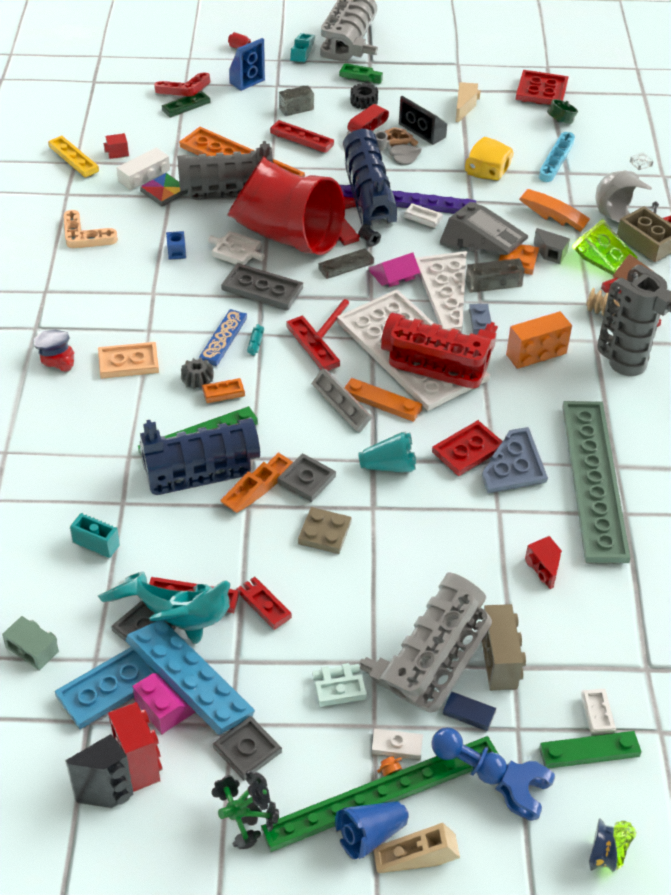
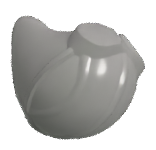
[595,170,652,223]

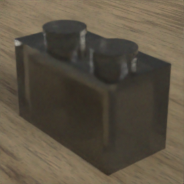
[279,85,314,116]

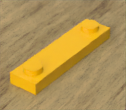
[48,135,99,177]

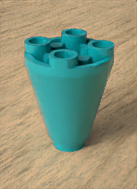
[358,432,417,473]

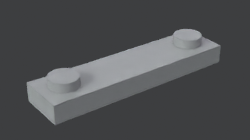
[311,368,372,432]

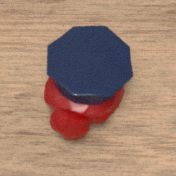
[33,329,74,371]

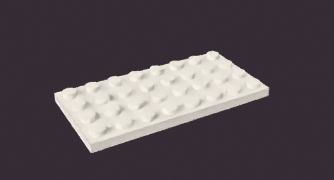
[337,290,490,411]

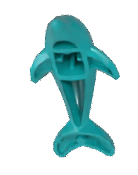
[98,571,230,644]

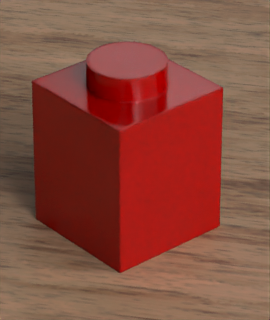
[103,133,129,159]

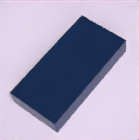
[443,691,496,731]

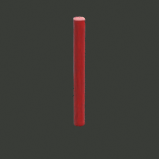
[314,299,349,342]

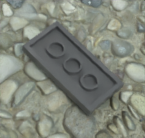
[221,263,303,310]

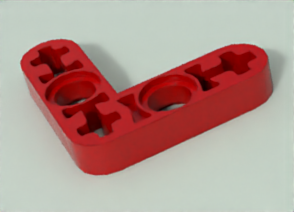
[154,72,211,96]

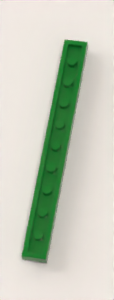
[261,736,498,852]

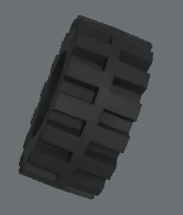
[350,83,379,110]

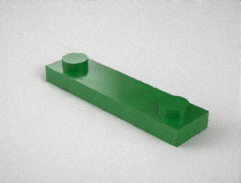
[539,731,642,769]

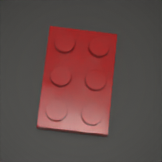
[432,420,503,476]

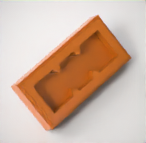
[202,378,245,404]

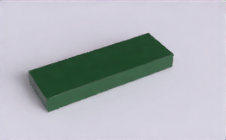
[162,91,211,118]

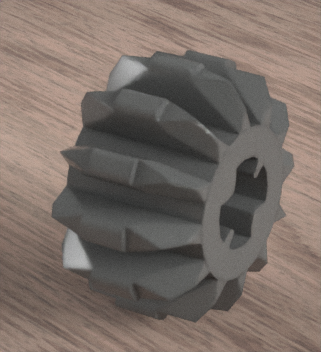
[181,358,214,390]

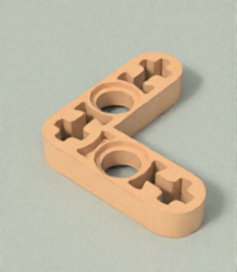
[64,210,118,248]

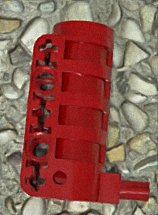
[381,312,498,389]

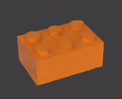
[506,311,572,369]

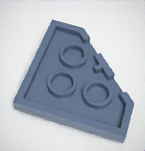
[481,427,548,494]

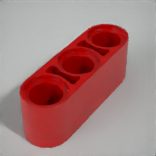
[347,104,389,132]

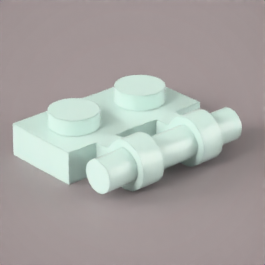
[312,663,367,707]

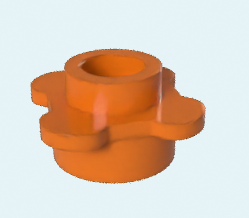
[377,756,402,777]

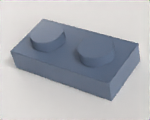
[469,303,491,334]

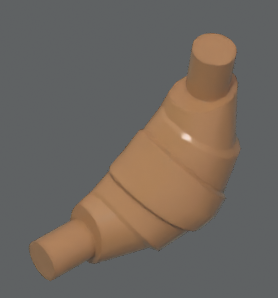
[384,127,418,147]

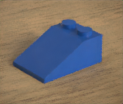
[229,38,265,91]

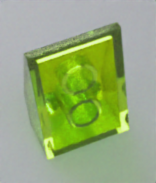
[572,219,638,275]

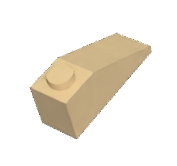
[456,82,481,122]
[374,823,460,873]

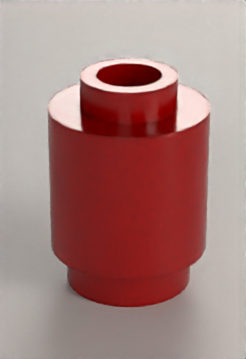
[228,32,251,49]

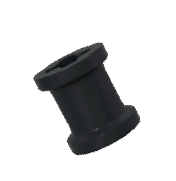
[358,224,381,246]

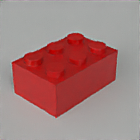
[108,702,163,792]

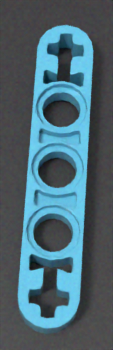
[539,132,575,182]

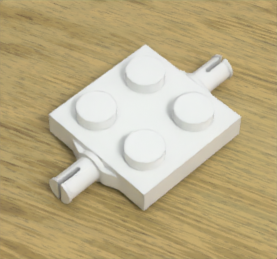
[208,231,265,265]

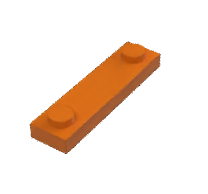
[344,378,423,422]

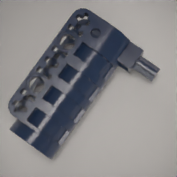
[343,129,397,226]
[140,418,260,495]

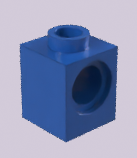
[166,231,186,260]

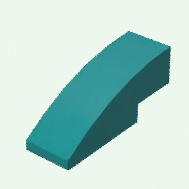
[290,33,315,63]

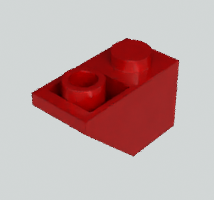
[525,536,562,589]

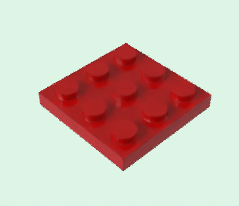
[515,69,569,105]

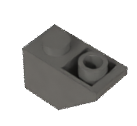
[533,228,570,264]

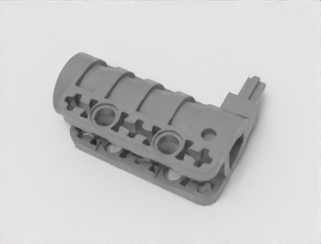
[320,0,378,61]
[360,572,492,713]

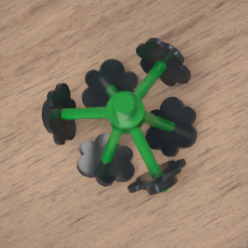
[211,771,279,849]

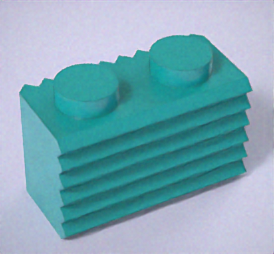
[69,513,120,558]

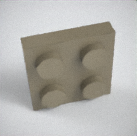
[298,507,352,554]

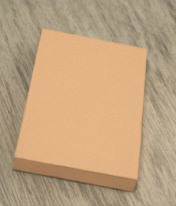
[98,342,159,379]

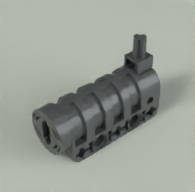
[177,141,273,200]
[597,265,671,376]

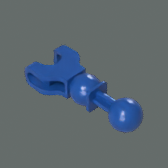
[431,727,555,821]

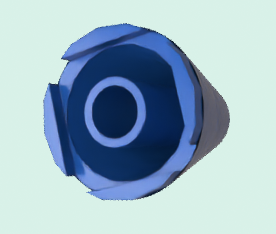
[335,801,409,859]

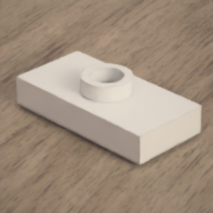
[404,204,443,228]
[581,689,616,736]
[372,728,423,760]

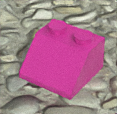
[368,252,420,287]
[132,673,196,735]

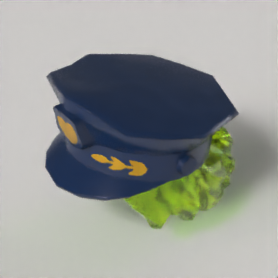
[589,818,637,872]

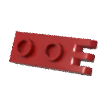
[236,576,292,630]

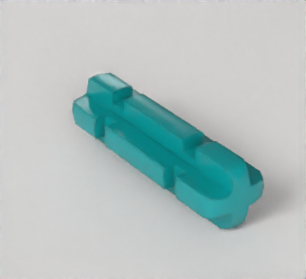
[247,324,264,356]

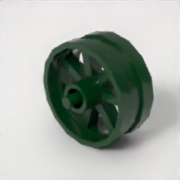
[547,99,578,124]

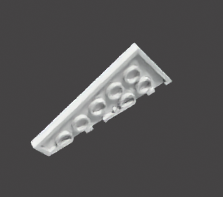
[416,251,467,332]

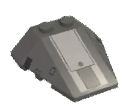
[440,202,528,255]

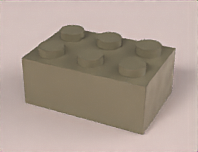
[616,206,671,262]
[481,604,526,691]

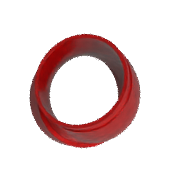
[227,156,345,255]

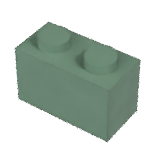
[2,616,59,671]

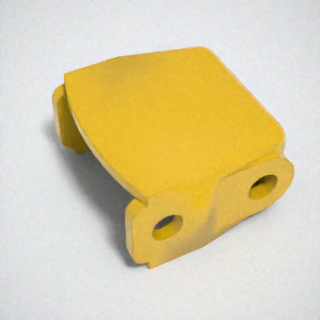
[465,137,514,181]

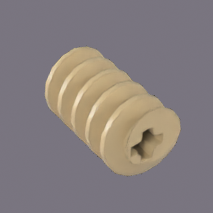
[586,288,620,316]

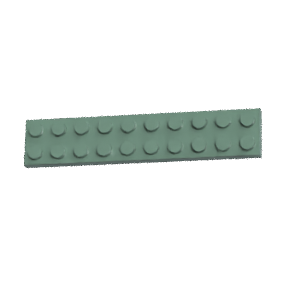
[562,401,631,563]

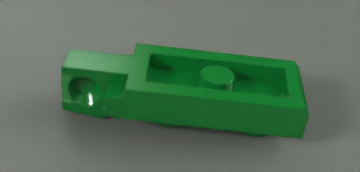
[339,63,383,84]

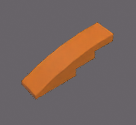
[519,189,590,232]
[220,452,293,513]

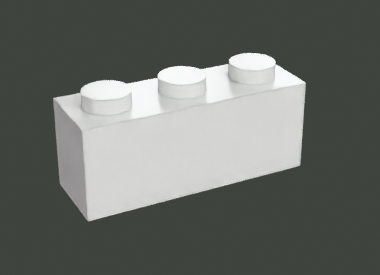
[117,147,170,190]

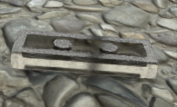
[318,248,374,279]

